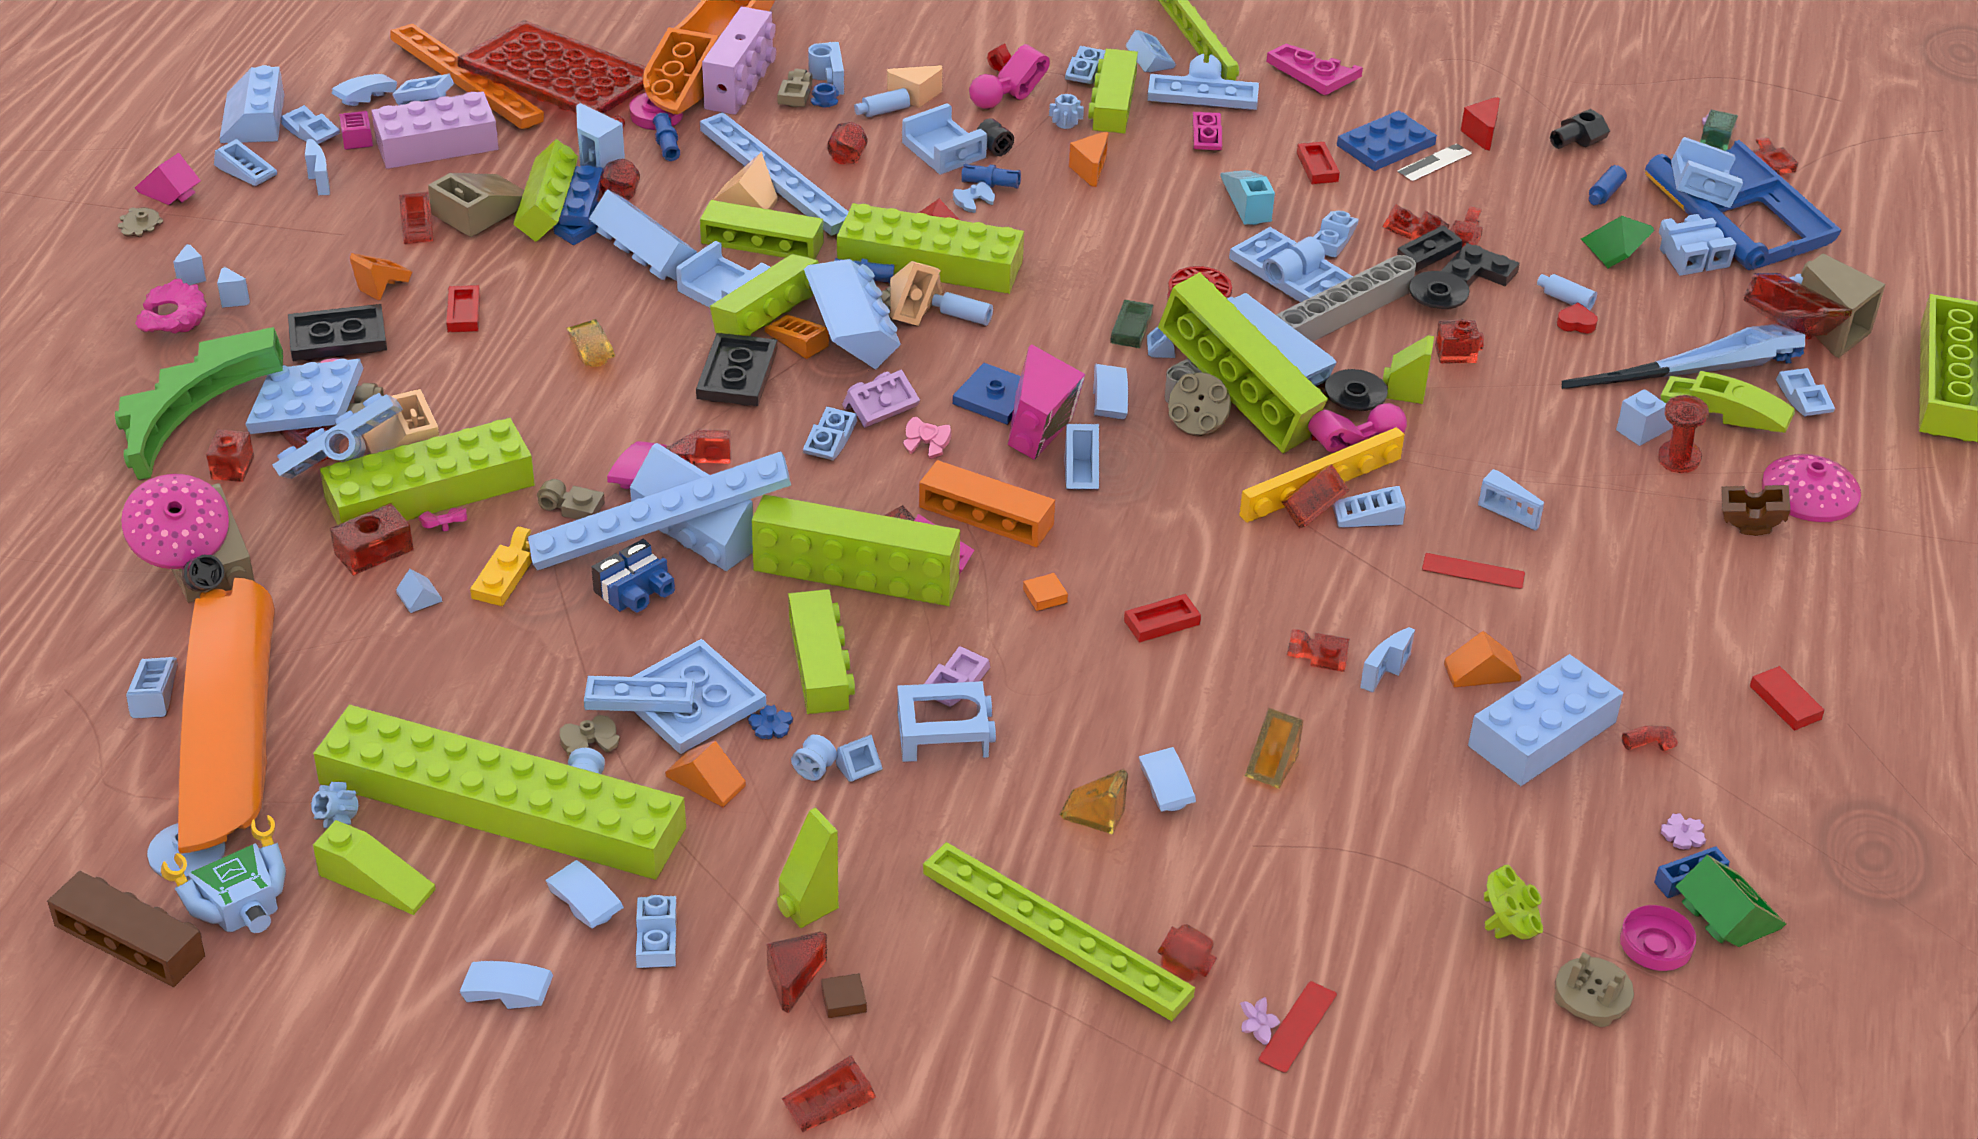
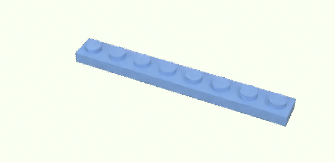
[700,112,849,236]
[528,451,791,570]

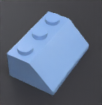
[219,65,284,143]

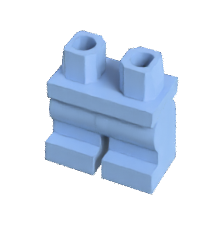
[1659,214,1736,276]

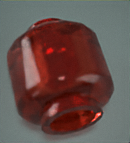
[827,122,868,164]
[600,159,640,201]
[1157,924,1217,982]

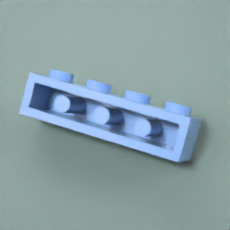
[589,189,697,281]

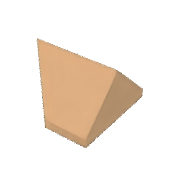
[713,152,778,210]
[890,261,943,326]

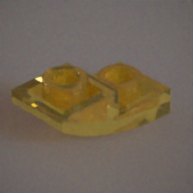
[567,319,615,367]

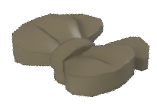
[560,715,620,756]

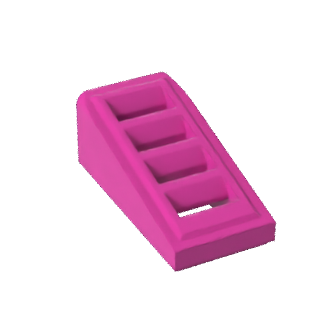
[339,111,373,149]

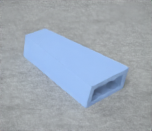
[1227,293,1337,386]

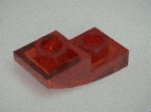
[1382,204,1450,240]

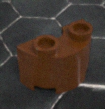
[1721,485,1790,536]

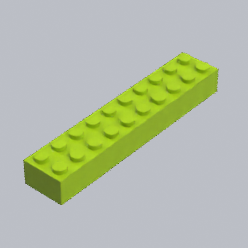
[313,704,686,880]

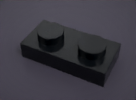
[1397,225,1462,272]

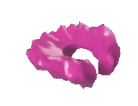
[135,278,207,334]

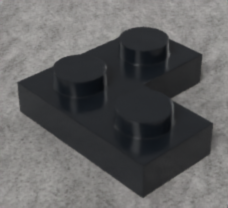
[1441,243,1520,287]

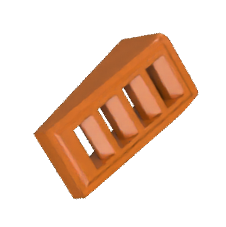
[765,315,829,359]

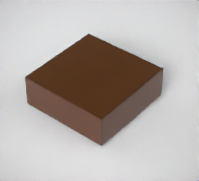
[821,973,867,1018]

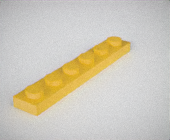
[1239,427,1405,523]

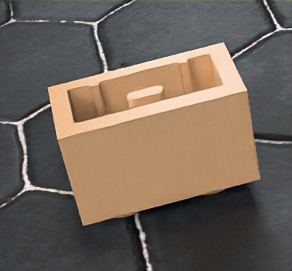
[362,389,439,454]

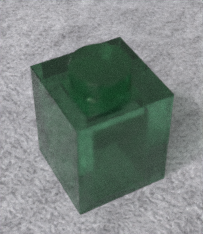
[1700,109,1738,151]

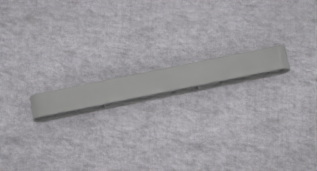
[1164,255,1416,403]

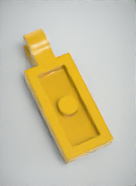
[470,526,532,607]

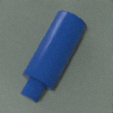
[1589,165,1627,205]

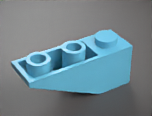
[1220,170,1275,225]

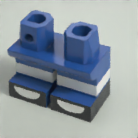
[591,538,675,613]

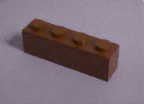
[47,871,205,987]

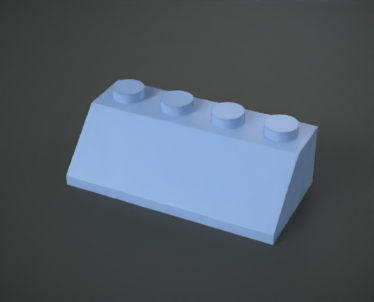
[804,259,901,369]
[630,443,753,571]

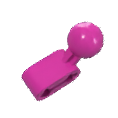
[969,44,1050,109]
[1308,403,1407,453]

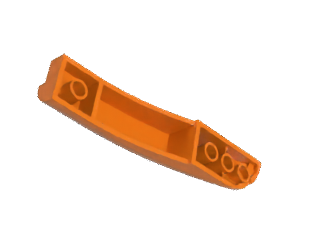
[643,0,775,115]
[178,578,275,854]

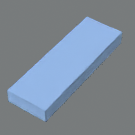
[584,676,696,713]

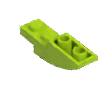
[1661,371,1795,433]

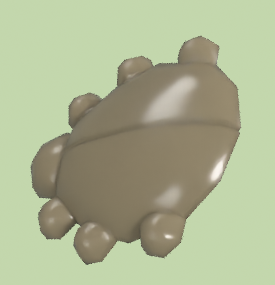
[117,207,163,236]

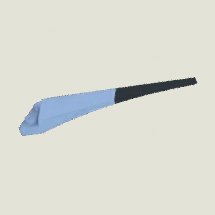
[1562,324,1805,389]

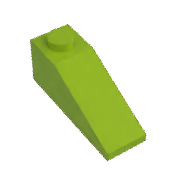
[777,807,839,928]
[313,820,436,915]

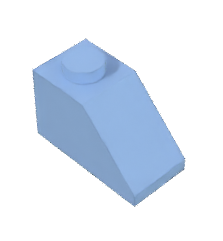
[1616,389,1683,446]

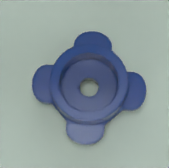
[811,83,839,107]

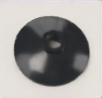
[1409,271,1469,309]
[1325,369,1388,411]

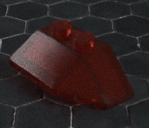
[1743,273,1852,340]

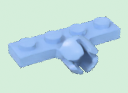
[1147,54,1259,110]

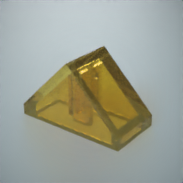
[1245,708,1304,788]
[1059,769,1128,834]

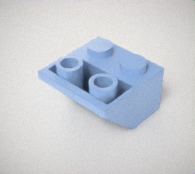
[576,103,626,186]

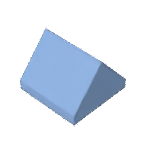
[173,245,206,285]
[217,267,250,308]
[1147,326,1175,358]
[396,569,442,613]
[835,735,883,782]

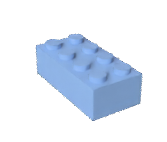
[1468,654,1623,786]

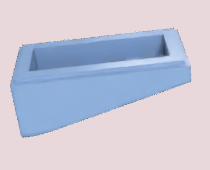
[214,139,277,186]
[1478,469,1544,530]
[1332,486,1406,528]
[126,657,178,718]

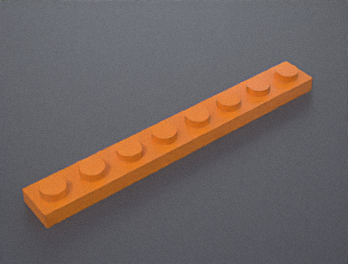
[390,24,544,129]

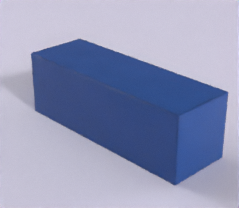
[1654,846,1730,899]

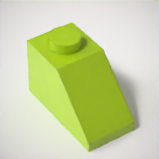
[1383,335,1434,404]

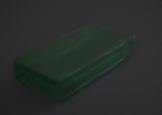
[1110,300,1154,348]

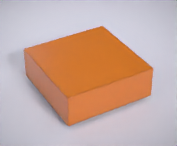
[1023,573,1068,611]

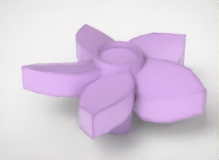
[1240,997,1281,1045]

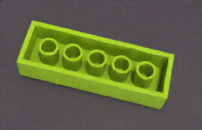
[837,203,1024,294]
[1158,272,1328,454]
[1919,294,1978,442]
[320,418,535,538]
[752,494,960,606]

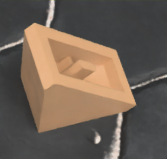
[887,65,942,108]

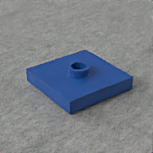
[953,363,1020,424]

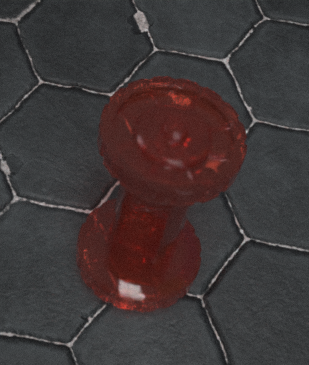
[1658,395,1709,473]

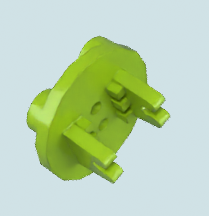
[1484,864,1543,940]

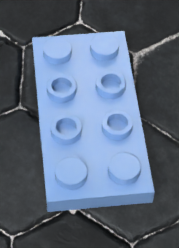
[1229,227,1353,302]
[272,393,403,479]

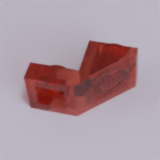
[665,430,732,468]

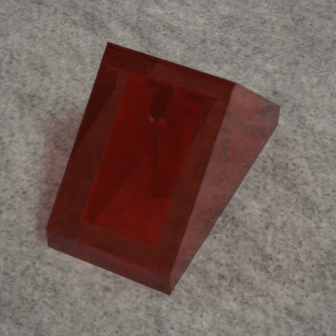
[767,931,827,1013]

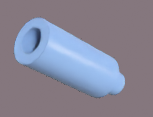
[854,88,910,117]
[1537,274,1597,310]
[932,292,993,326]

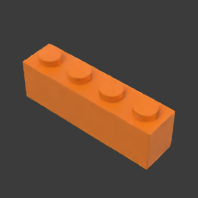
[919,460,1055,548]

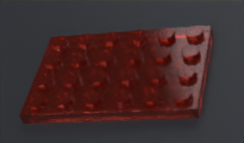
[457,20,646,114]

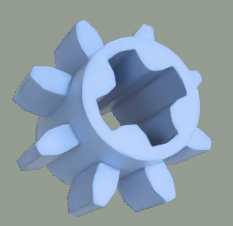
[1049,94,1084,129]
[311,782,359,828]

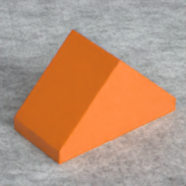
[1069,132,1109,187]
[1444,631,1522,688]
[665,740,746,807]

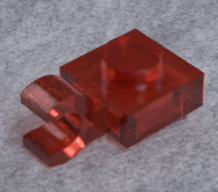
[1753,137,1798,176]
[1450,206,1483,248]
[1287,629,1350,672]

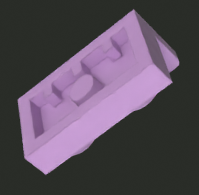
[842,370,920,428]

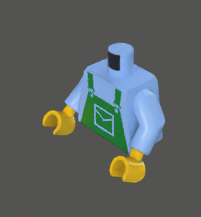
[161,815,286,933]

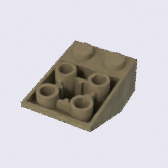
[428,173,524,237]

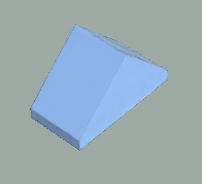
[1064,424,1099,489]

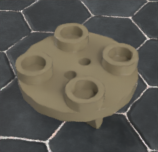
[1168,373,1231,436]
[1554,952,1634,1027]

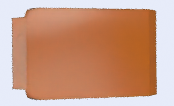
[350,253,412,300]

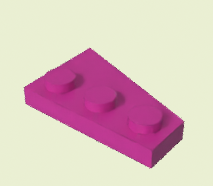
[1266,44,1363,95]

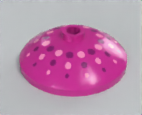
[1762,454,1861,522]
[121,474,229,569]

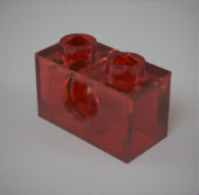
[330,503,414,576]

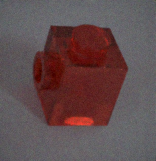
[1435,319,1484,363]
[206,429,254,482]

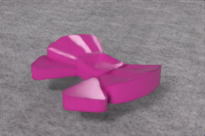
[419,507,467,531]

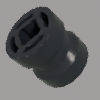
[977,118,1014,156]
[182,554,224,592]

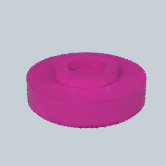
[630,93,683,130]
[1620,905,1696,971]

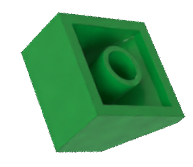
[1675,855,1786,947]

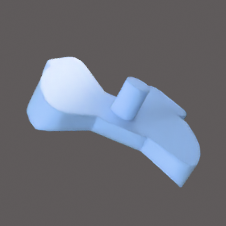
[953,182,995,213]

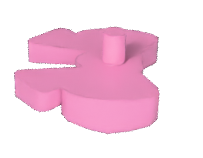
[903,417,951,459]

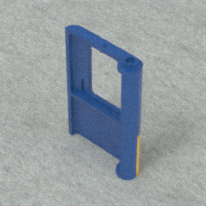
[1645,140,1841,270]

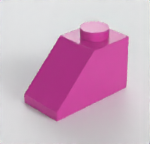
[135,153,201,205]

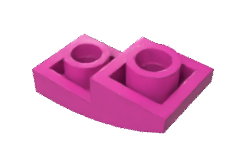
[1192,112,1222,150]
[607,441,667,489]

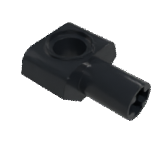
[1550,109,1610,149]

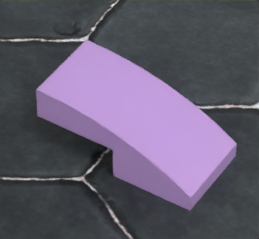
[924,646,990,707]

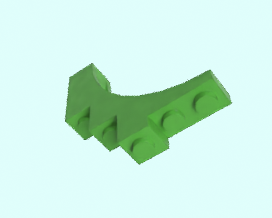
[115,327,283,480]

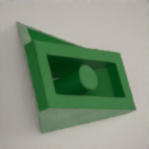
[1581,215,1655,268]

